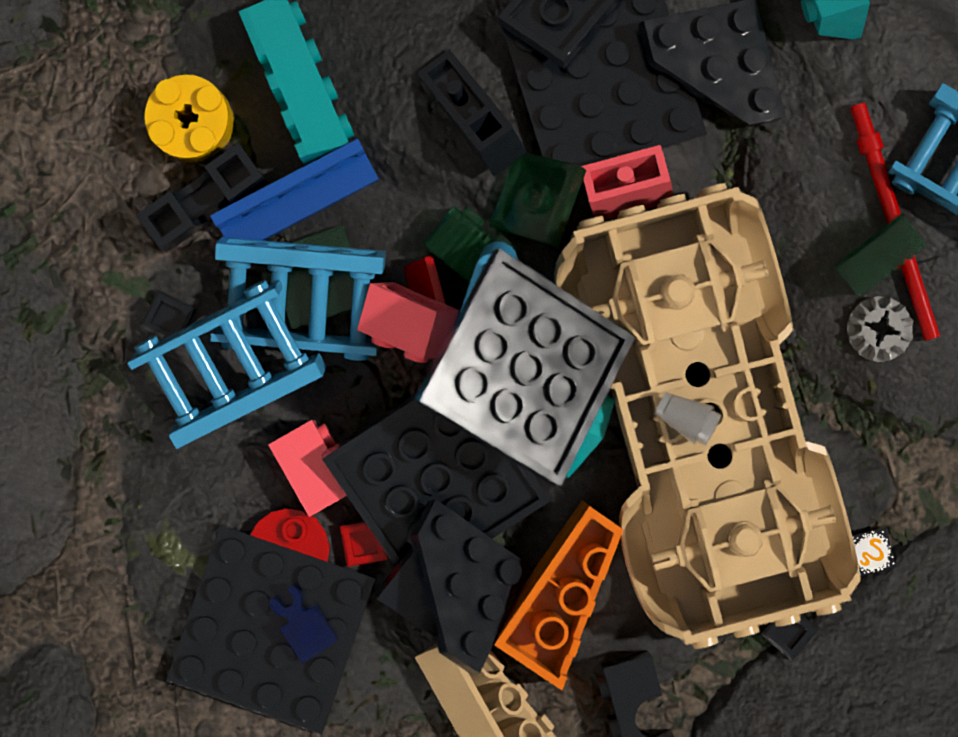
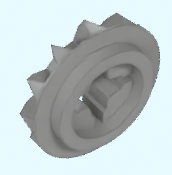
[847,296,913,362]

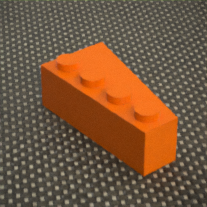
[494,500,623,690]

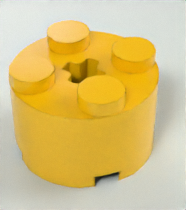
[145,75,234,162]

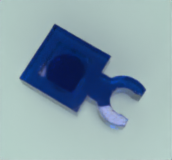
[270,585,339,663]

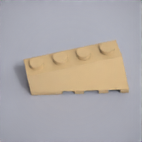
[415,642,556,737]

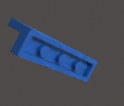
[210,139,379,240]

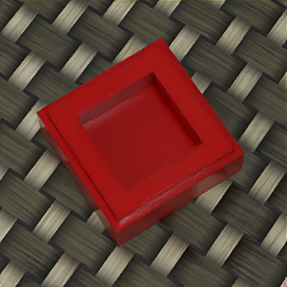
[340,521,388,567]

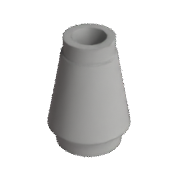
[654,392,722,446]

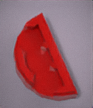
[250,508,330,562]

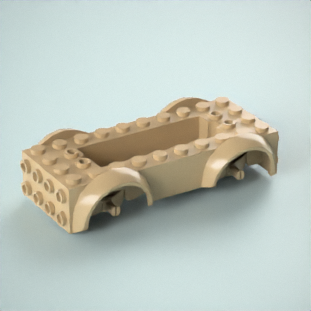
[554,183,861,649]

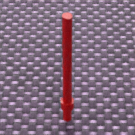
[850,102,940,341]

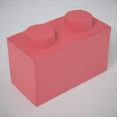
[580,145,674,221]
[357,282,459,363]
[268,420,347,517]

